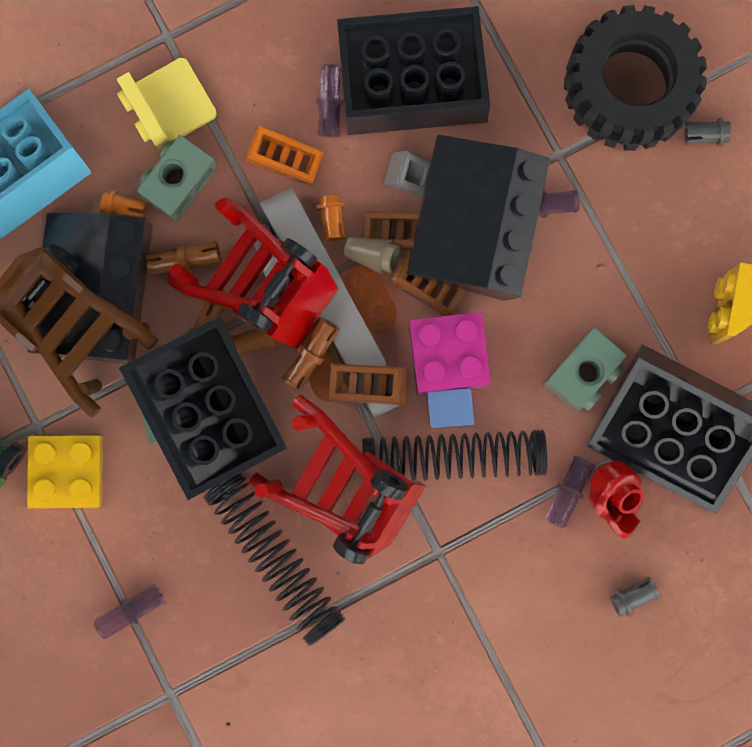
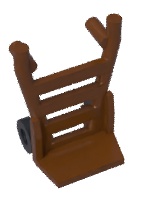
[0,244,159,418]

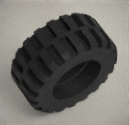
[564,5,707,151]

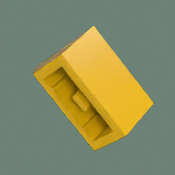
[707,262,752,345]

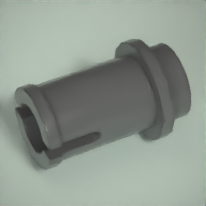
[684,118,731,146]
[610,577,660,617]

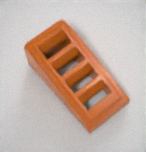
[243,125,324,185]

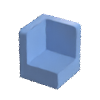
[426,388,474,429]

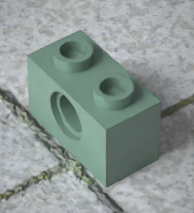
[137,134,218,223]
[543,327,627,413]

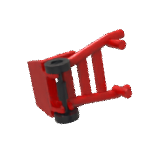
[167,197,339,348]
[249,394,426,565]

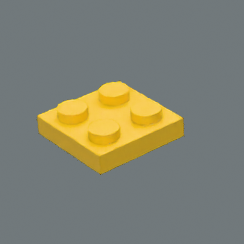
[27,435,103,508]

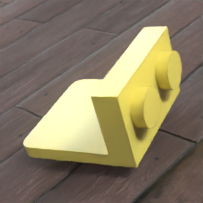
[117,58,217,151]

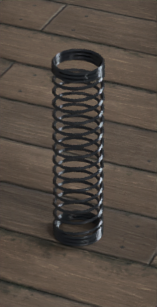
[362,429,548,481]
[203,472,345,646]

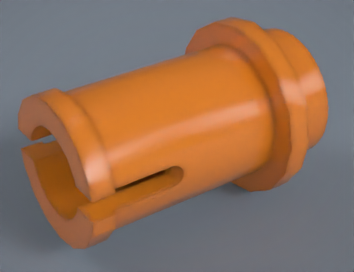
[100,190,147,217]
[316,195,346,241]

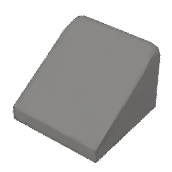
[384,150,431,197]

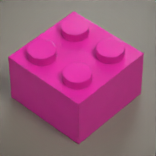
[409,312,491,396]

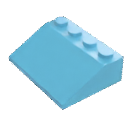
[0,88,92,240]

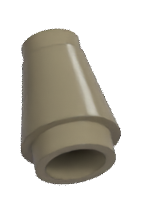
[344,237,400,274]

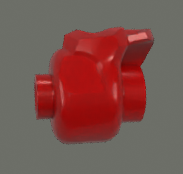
[589,460,644,539]

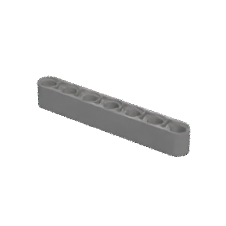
[259,187,400,419]

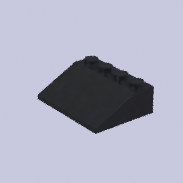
[337,6,490,135]
[406,135,550,301]
[28,213,153,364]
[119,317,287,500]
[587,344,752,514]

